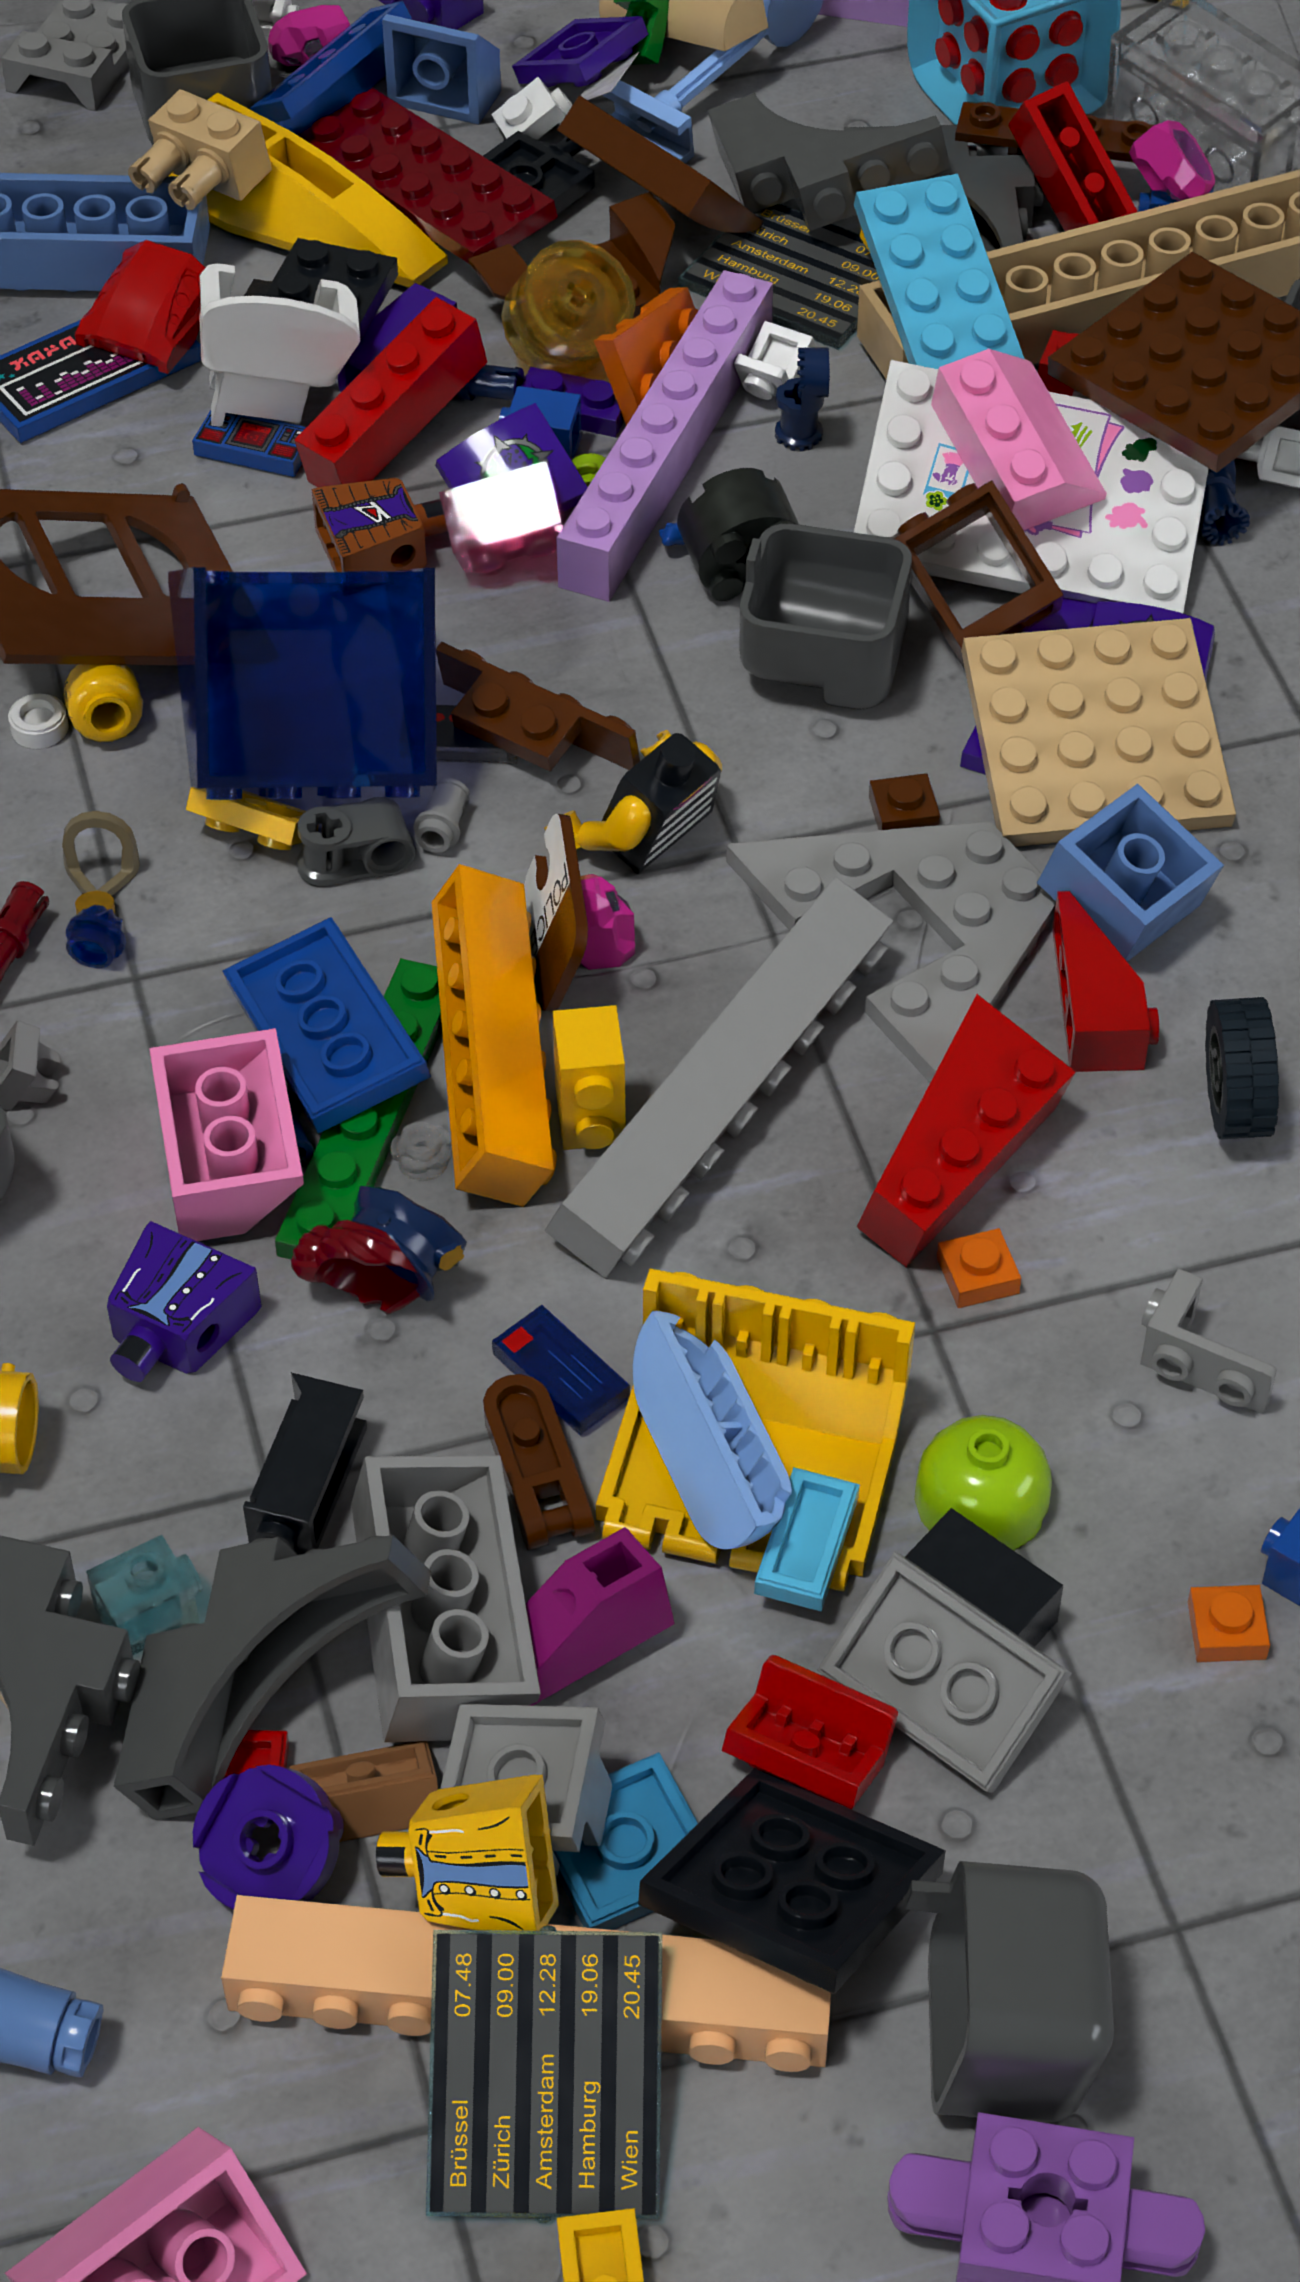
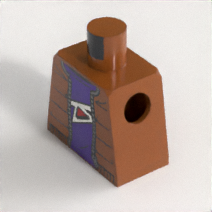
[311,478,450,598]

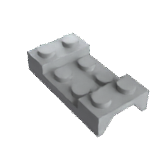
[1,0,134,111]

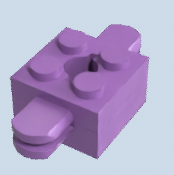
[887,2112,1205,2282]

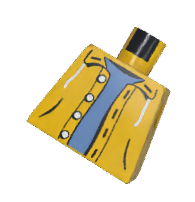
[376,1775,559,1935]

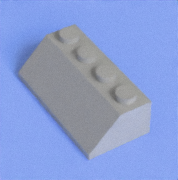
[351,1455,541,1743]

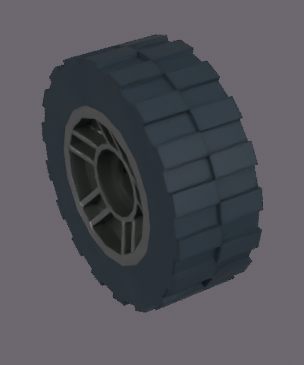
[1205,997,1279,1140]

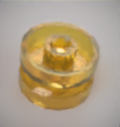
[501,240,636,376]

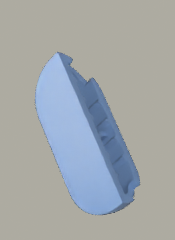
[633,1311,792,1550]

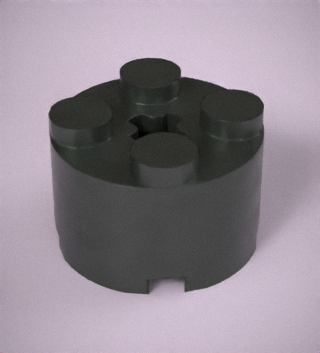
[677,468,799,601]

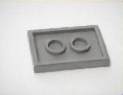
[817,1552,1072,1793]

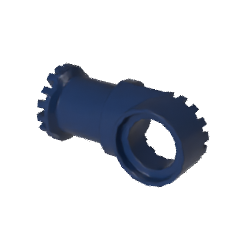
[775,347,830,452]
[1200,460,1250,545]

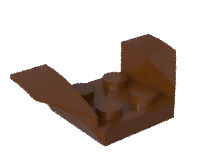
[468,192,676,349]

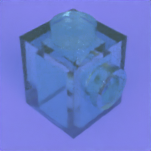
[86,1535,203,1656]

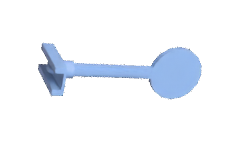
[603,0,824,164]

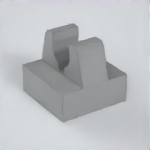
[0,1020,61,1111]

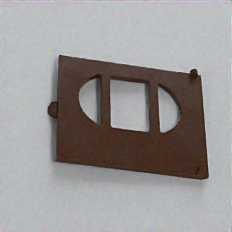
[0,483,279,666]

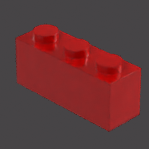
[1008,81,1138,231]

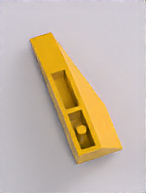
[169,93,448,287]

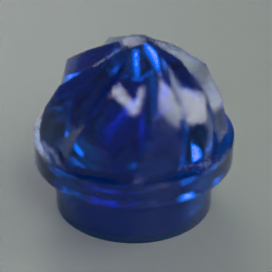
[65,905,126,968]

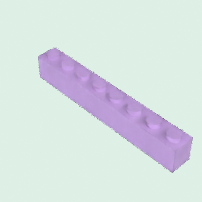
[556,270,773,602]

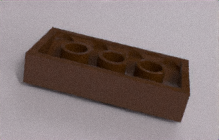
[557,95,764,233]

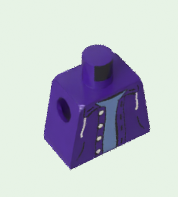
[107,1221,262,1382]

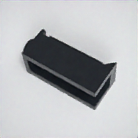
[243,1372,367,1555]

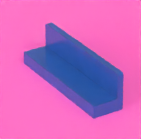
[250,1,412,135]

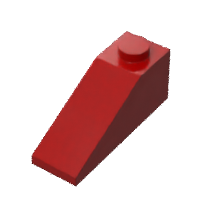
[1052,891,1159,1072]

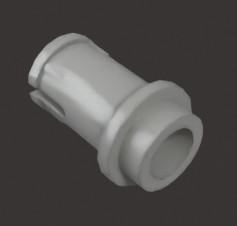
[413,778,470,853]

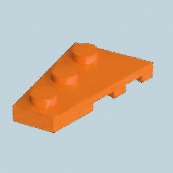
[594,287,699,425]

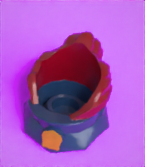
[291,1186,467,1314]

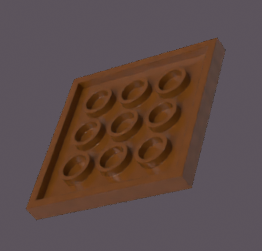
[1048,251,1300,473]

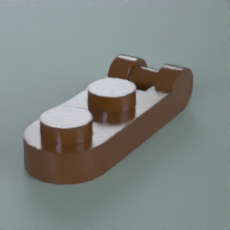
[483,1374,595,1550]

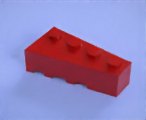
[857,994,1076,1267]

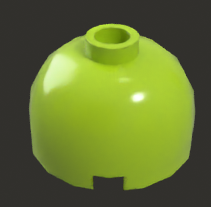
[914,1415,1052,1551]

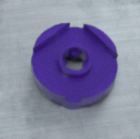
[192,1765,344,1910]

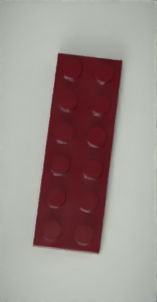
[298,88,558,264]

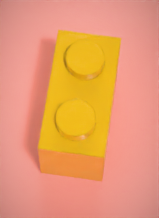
[553,1005,626,1150]

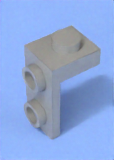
[1140,1268,1277,1413]

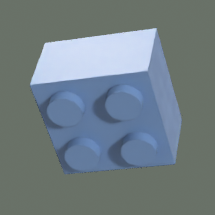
[1037,783,1224,962]

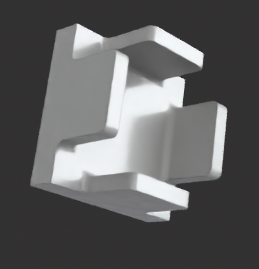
[440,1704,612,1878]

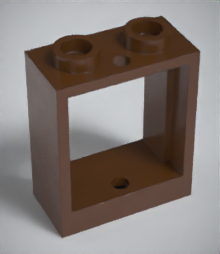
[894,480,1064,667]

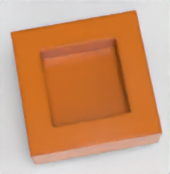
[937,1228,1021,1308]
[1188,1585,1270,1662]

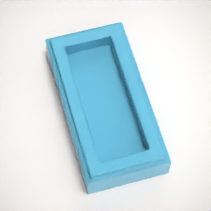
[754,1467,860,1612]

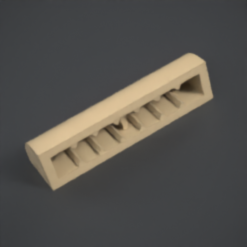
[599,0,769,51]

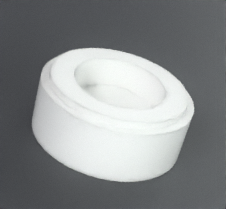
[8,693,69,749]

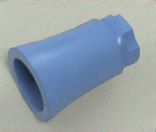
[0,1968,104,2077]

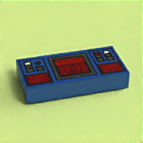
[192,410,306,477]

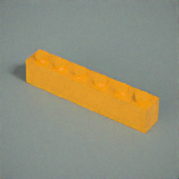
[431,864,557,1207]

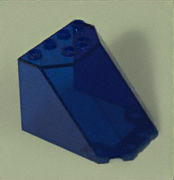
[168,567,437,800]

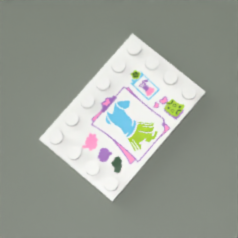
[854,360,1209,613]

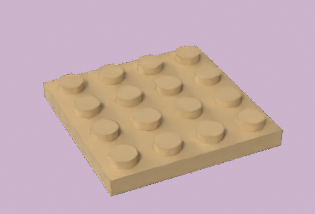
[961,618,1236,847]

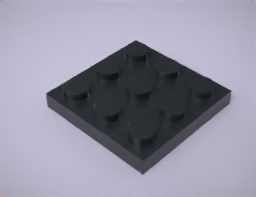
[638,1768,946,1994]

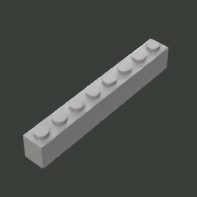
[545,876,893,1279]

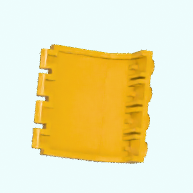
[595,1268,915,1592]

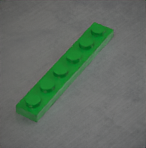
[275,958,442,1259]

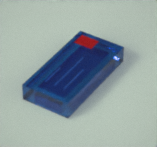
[492,1305,630,1435]

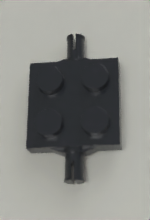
[483,131,595,215]

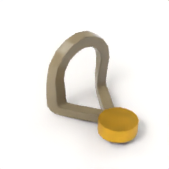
[62,811,140,925]

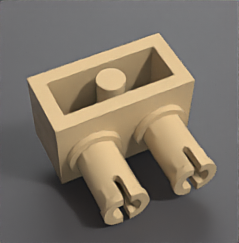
[128,89,272,210]

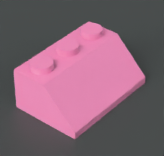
[931,349,1107,530]
[149,1028,304,1241]
[5,2127,307,2282]

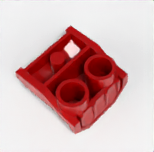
[75,240,206,374]

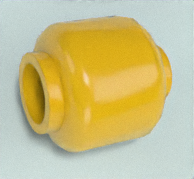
[64,664,143,742]

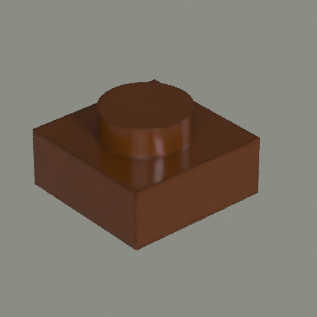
[869,773,940,830]

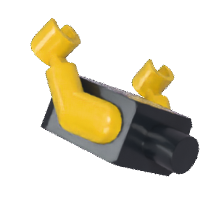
[544,730,722,874]

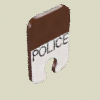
[524,813,588,1012]

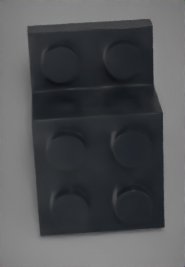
[244,238,398,340]

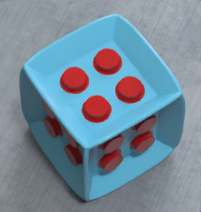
[907,0,1121,145]

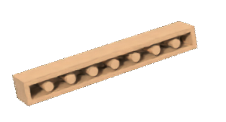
[221,1895,831,2072]

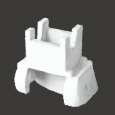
[199,263,360,427]

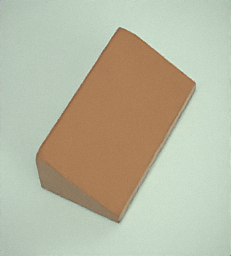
[288,1741,438,1842]

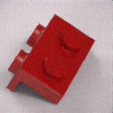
[721,1655,898,1809]

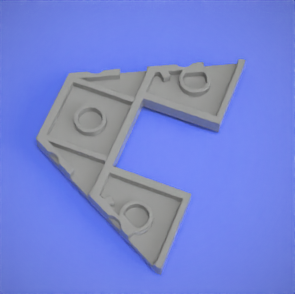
[726,821,1056,1082]

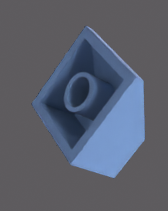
[382,14,501,125]

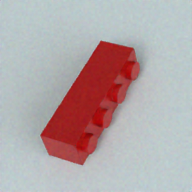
[294,297,488,487]

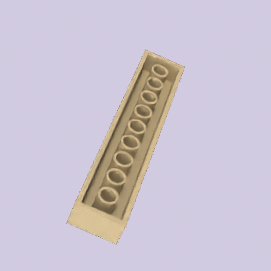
[857,169,1300,380]

